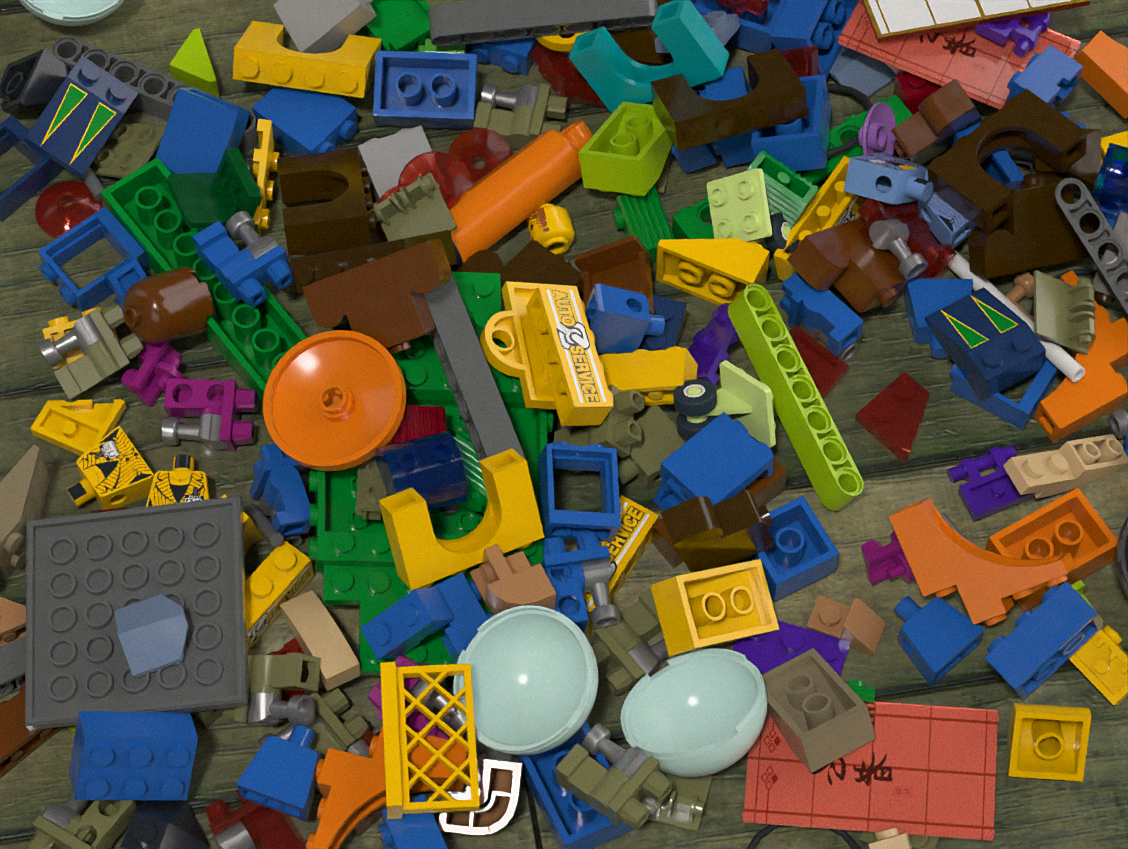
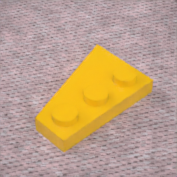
[253,119,280,236]

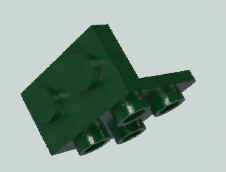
[166,148,262,228]

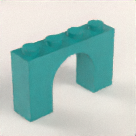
[569,0,729,113]

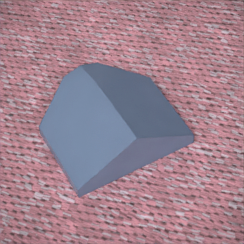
[830,46,897,99]
[114,594,189,678]

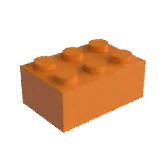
[985,488,1117,612]

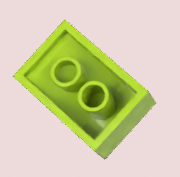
[578,101,673,196]

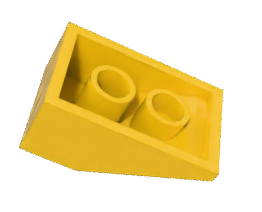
[656,238,770,306]
[650,559,779,657]

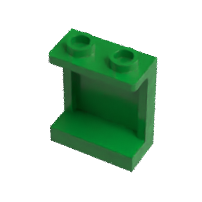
[362,0,431,52]

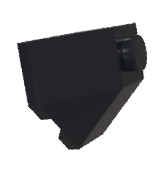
[0,49,72,114]
[120,800,210,849]

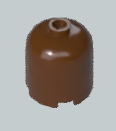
[123,266,213,344]

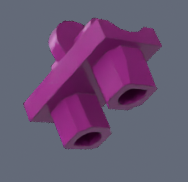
[121,341,183,407]
[861,530,915,586]

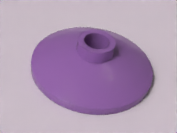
[859,102,896,155]

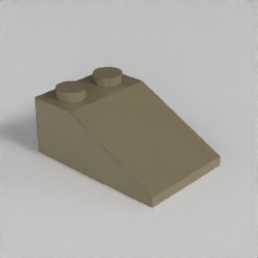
[0,445,50,577]
[762,648,876,773]

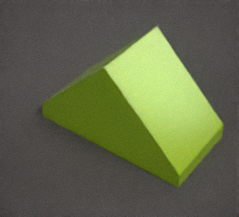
[169,28,220,98]

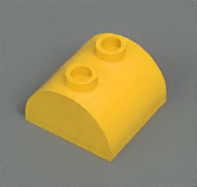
[1007,703,1091,782]

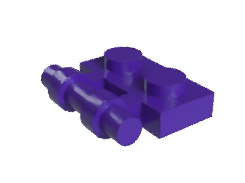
[974,8,1053,57]
[947,445,1035,521]

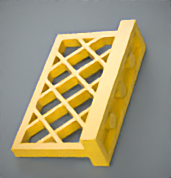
[380,662,480,820]

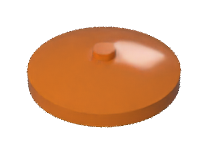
[263,330,406,471]

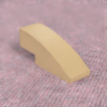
[279,590,360,691]

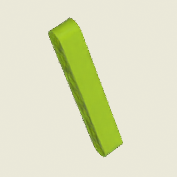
[728,284,864,511]

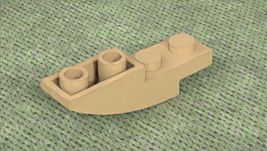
[1003,434,1128,499]

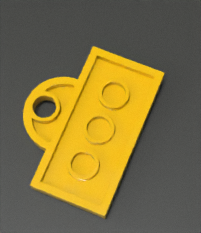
[480,281,568,409]

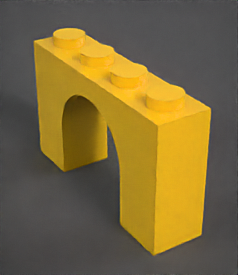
[233,21,382,98]
[378,448,544,591]

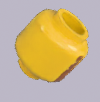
[527,204,574,255]

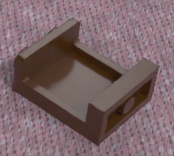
[574,235,654,314]

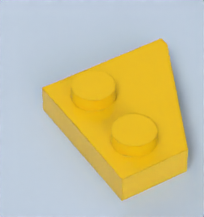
[30,399,127,456]

